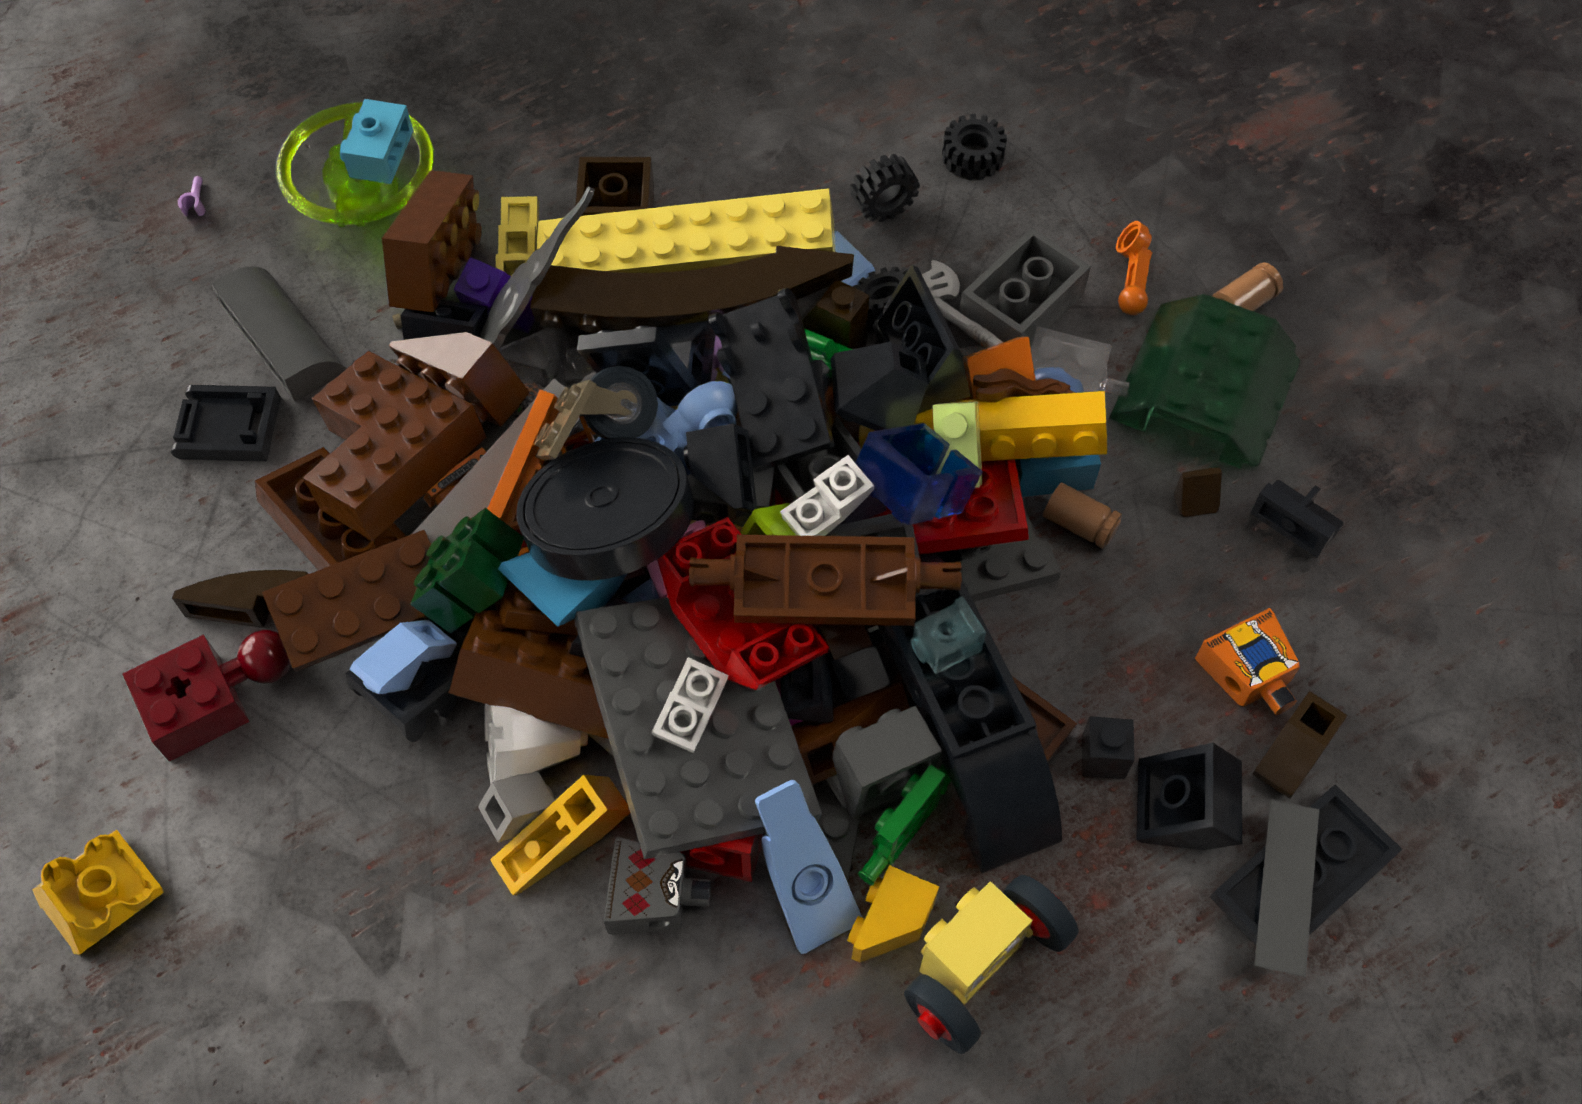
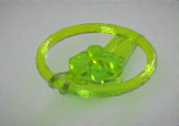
[276,102,434,227]

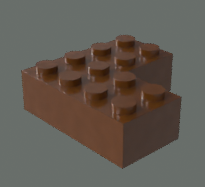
[303,351,486,541]

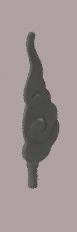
[480,187,595,351]

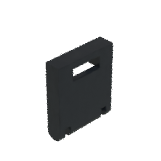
[171,385,281,461]

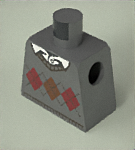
[604,837,712,935]

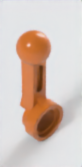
[1116,221,1153,315]

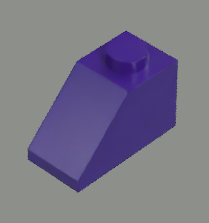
[453,257,535,334]

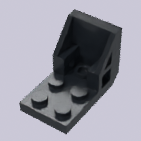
[577,321,716,409]

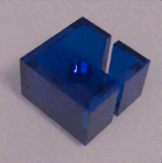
[856,423,983,525]

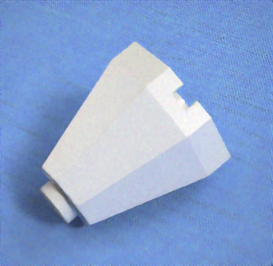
[484,704,588,783]

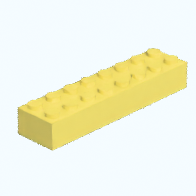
[537,188,836,273]

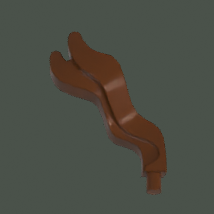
[973,368,1075,402]

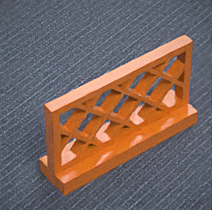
[487,389,596,556]

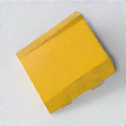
[32,830,164,955]

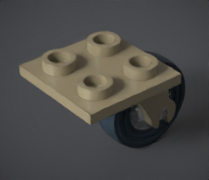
[534,366,658,460]

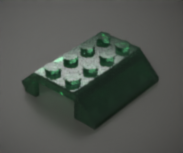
[1109,294,1301,469]

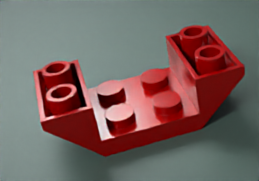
[657,517,829,690]

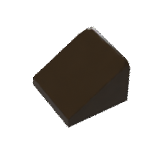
[1174,467,1222,517]

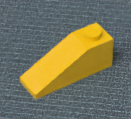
[490,775,630,895]

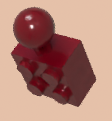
[122,630,292,762]

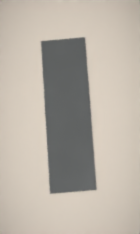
[1254,799,1319,977]

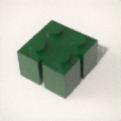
[410,508,524,633]

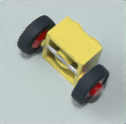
[904,875,1079,1054]

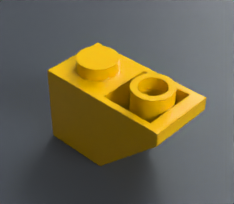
[848,865,939,963]

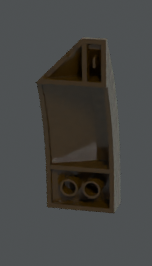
[530,246,854,333]

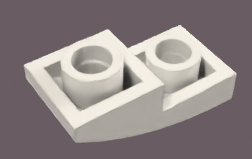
[780,455,875,536]
[651,657,729,753]

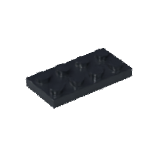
[1210,784,1403,945]

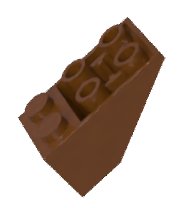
[388,332,530,427]

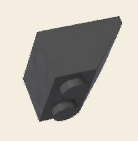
[832,706,942,820]

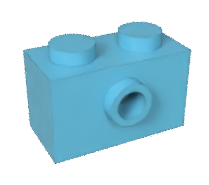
[340,99,413,184]

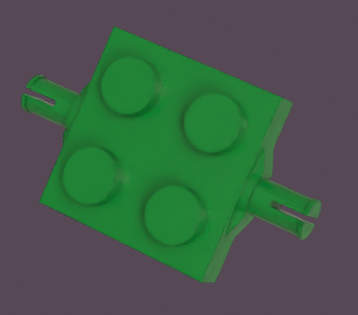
[858,764,951,886]

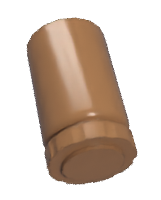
[1211,262,1283,325]
[1043,482,1122,549]

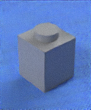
[478,771,555,843]

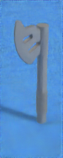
[922,260,1003,348]

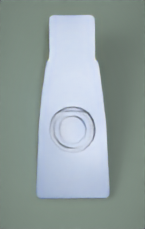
[755,780,862,954]

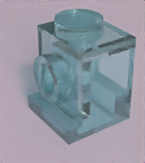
[911,596,986,674]

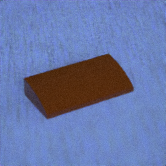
[255,447,406,570]

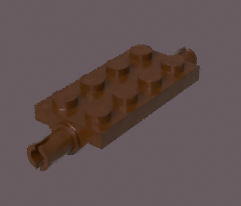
[689,534,962,626]

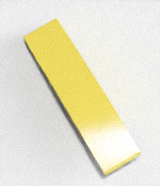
[496,196,539,276]

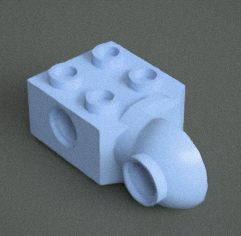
[595,381,738,475]

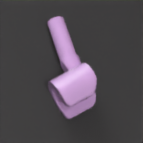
[178,176,205,216]

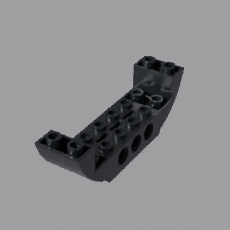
[877,553,1062,874]

